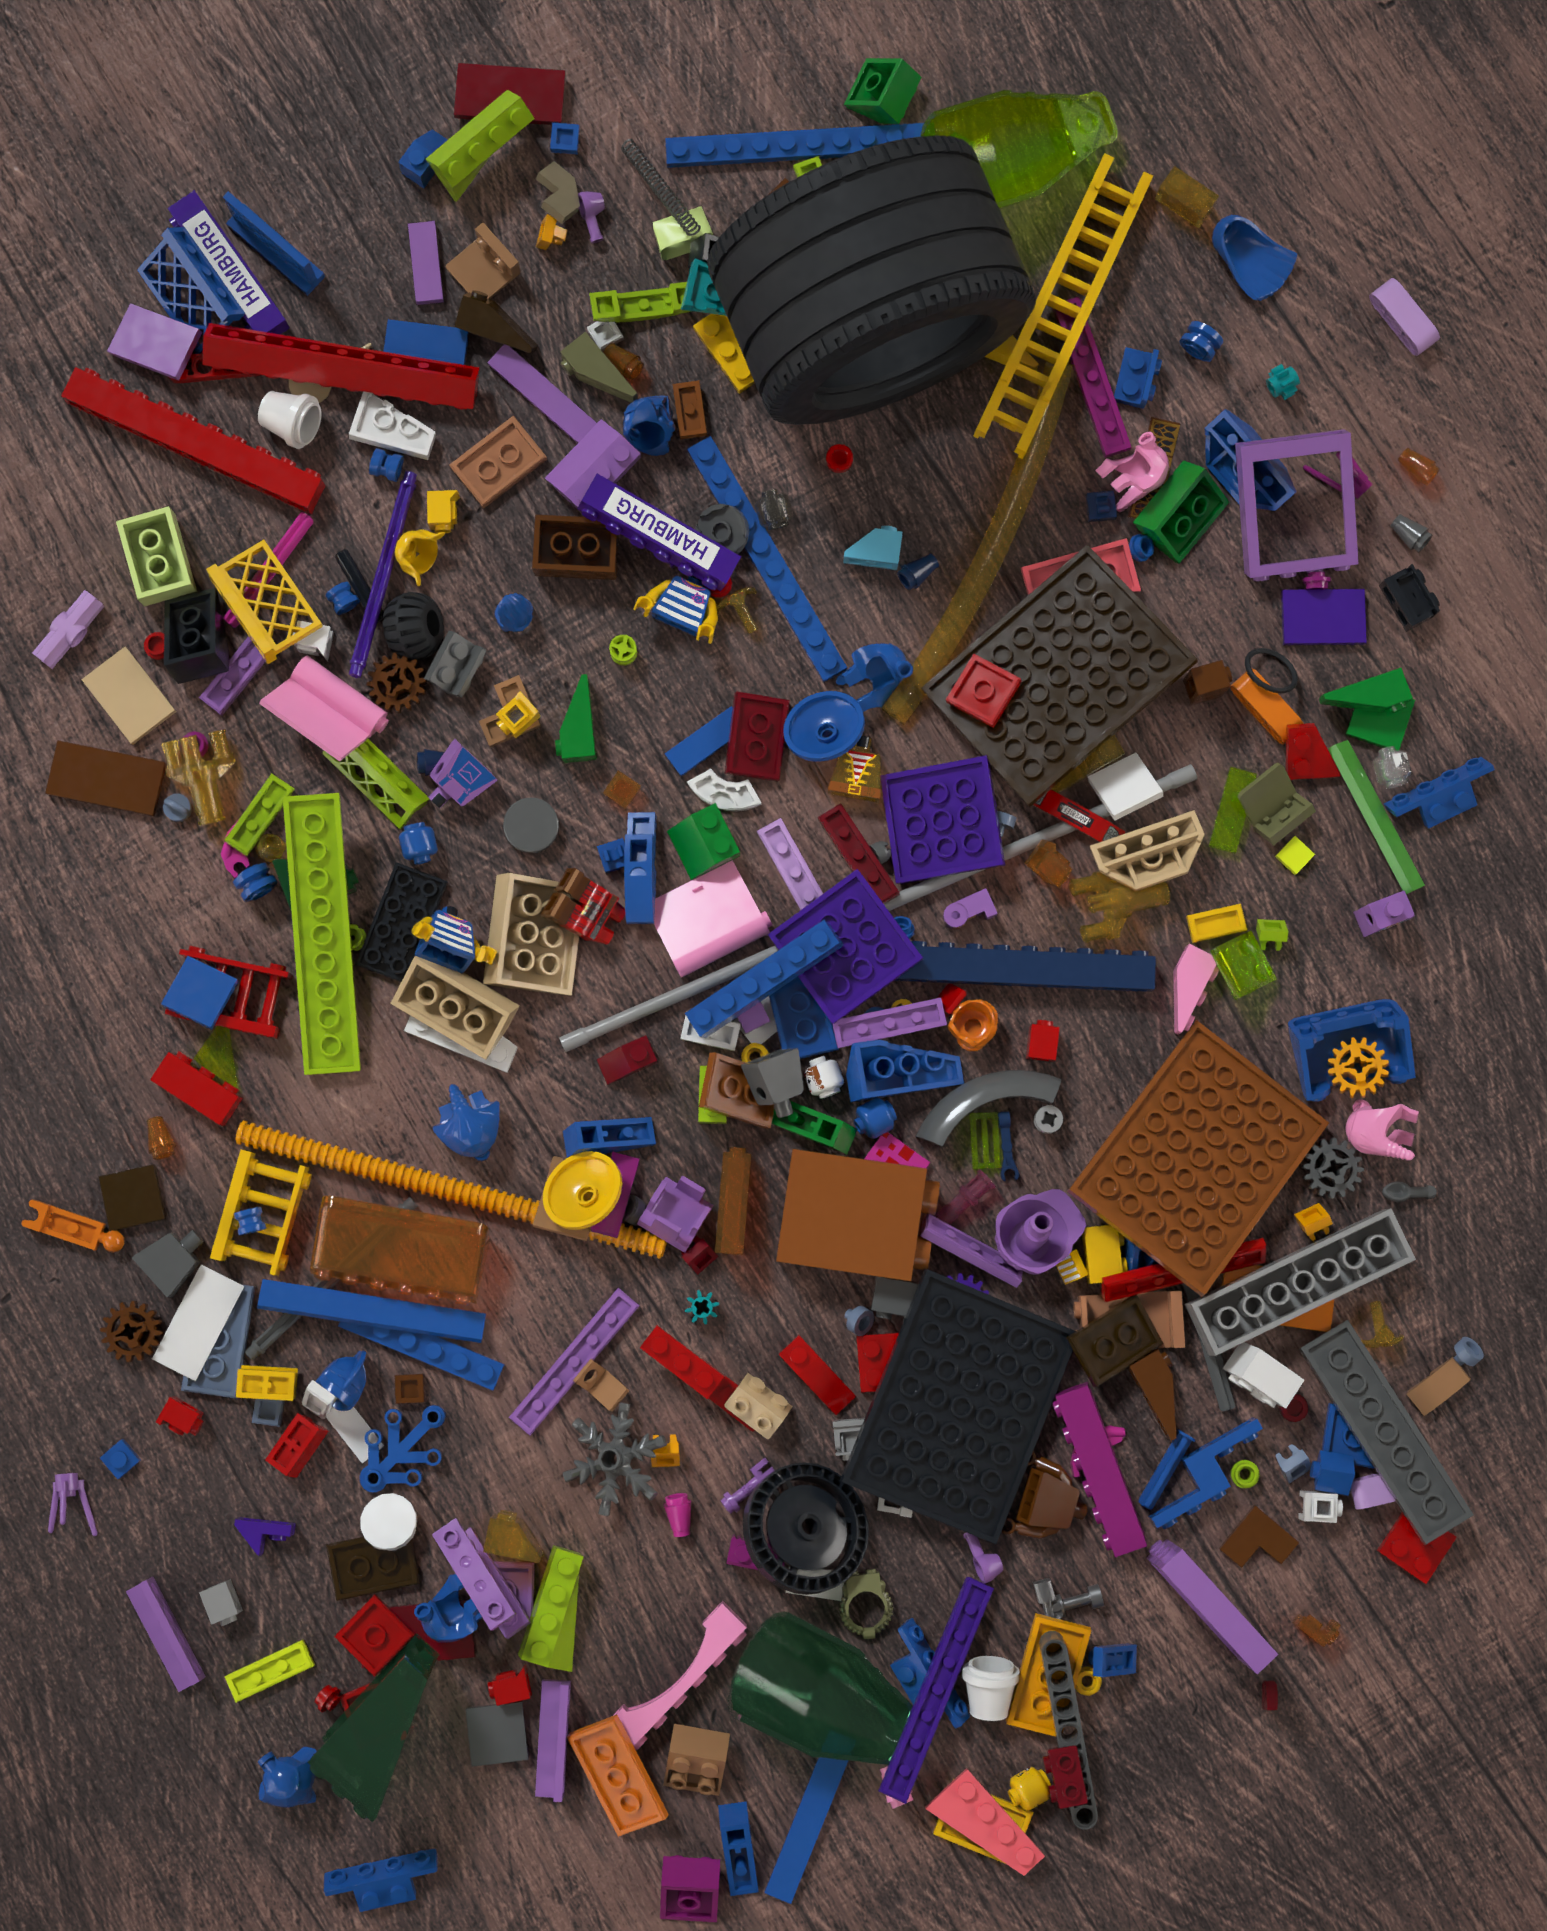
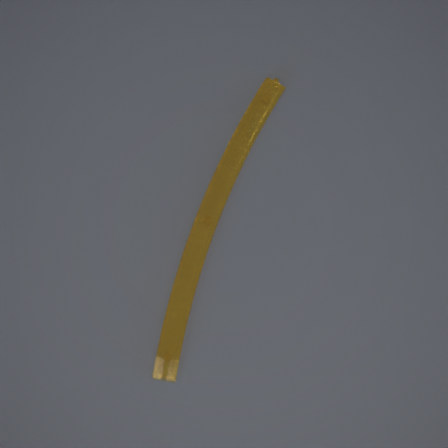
[882,361,1073,725]

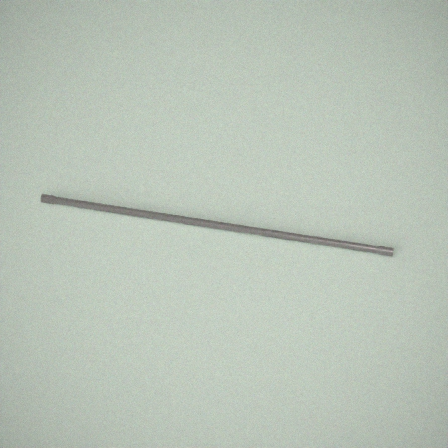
[559,764,1197,1052]

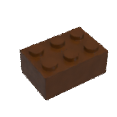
[532,515,619,580]

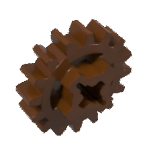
[366,653,427,714]
[100,1301,164,1362]

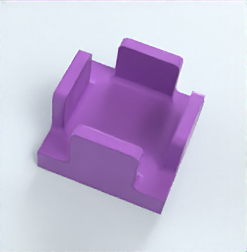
[637,1176,714,1253]

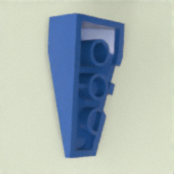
[846,1040,964,1102]

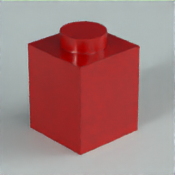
[1026,1020,1060,1062]

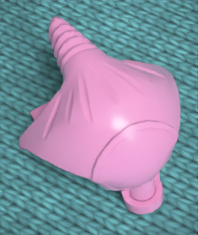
[1095,432,1170,512]
[1346,1099,1419,1161]

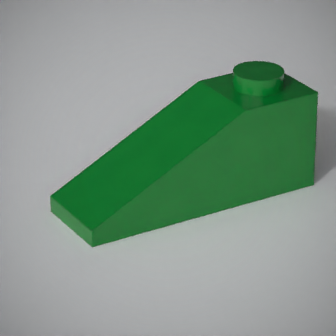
[1319,668,1413,713]
[555,674,596,763]
[772,1101,858,1155]

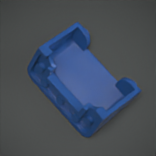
[1288,999,1416,1101]

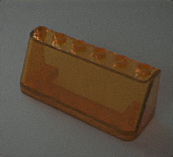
[310,1196,490,1306]

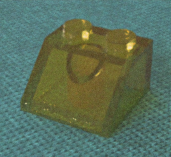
[483,1510,544,1563]

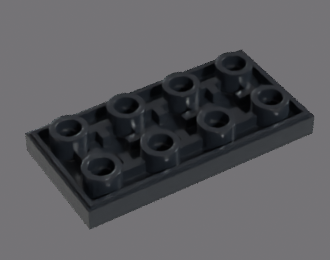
[356,862,448,982]

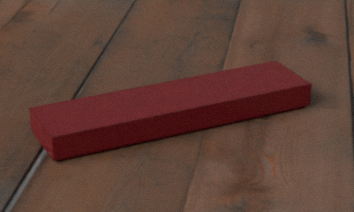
[818,803,900,904]

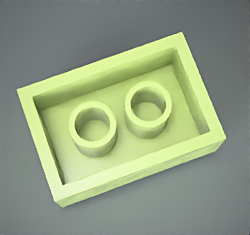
[116,506,197,607]

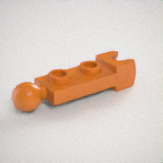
[21,1199,125,1253]

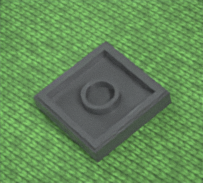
[465,1701,529,1767]

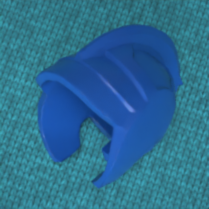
[315,1350,367,1411]

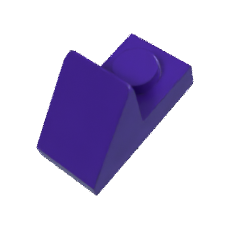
[234,1517,296,1556]

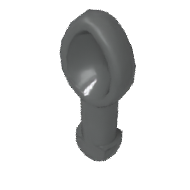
[1382,1181,1437,1202]

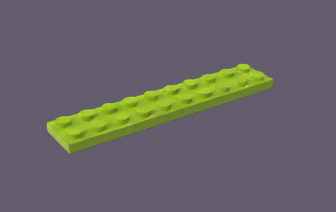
[283,793,361,1075]

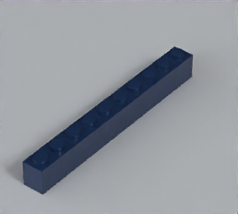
[894,941,1156,992]

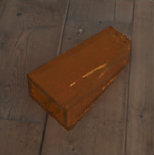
[715,1147,751,1255]

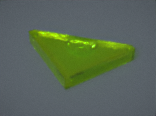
[193,1026,238,1088]

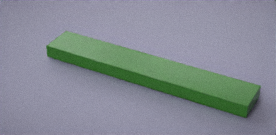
[1328,740,1425,895]

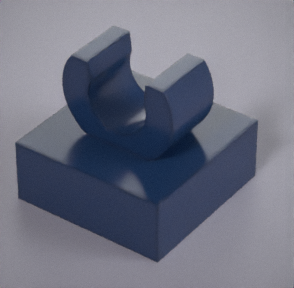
[1086,491,1117,522]

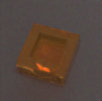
[603,770,641,809]

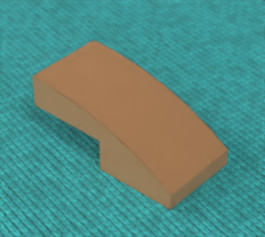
[1406,1357,1471,1416]

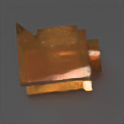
[1024,839,1073,888]

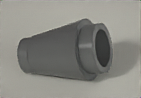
[1390,514,1433,552]

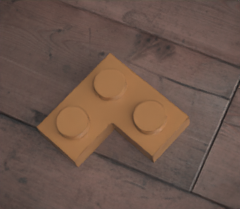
[479,675,541,748]

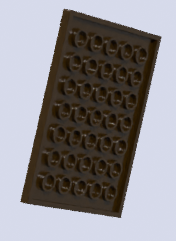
[921,545,1198,808]

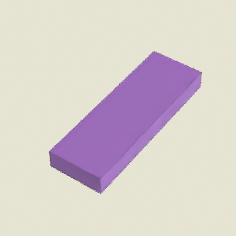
[408,221,444,305]
[199,636,266,716]

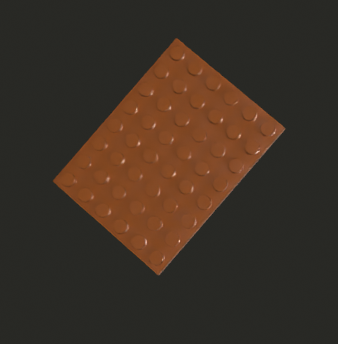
[1067,1020,1329,1297]

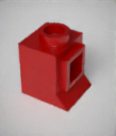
[488,1664,532,1706]

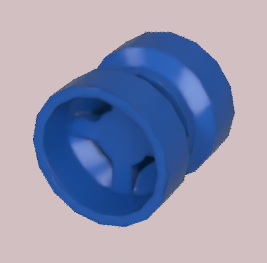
[369,448,404,482]

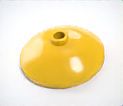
[543,1151,622,1230]

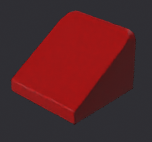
[937,983,966,1016]

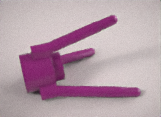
[1303,451,1372,499]

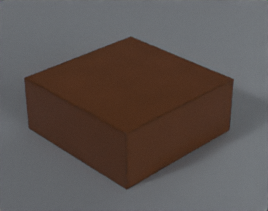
[395,1374,425,1404]

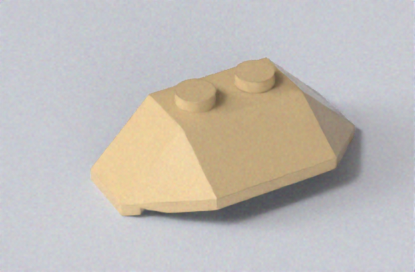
[1090,810,1205,891]

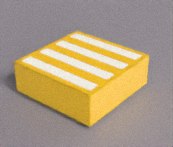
[1056,1249,1089,1285]

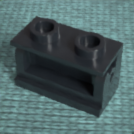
[1379,564,1440,632]

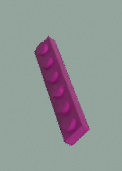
[1053,296,1131,458]

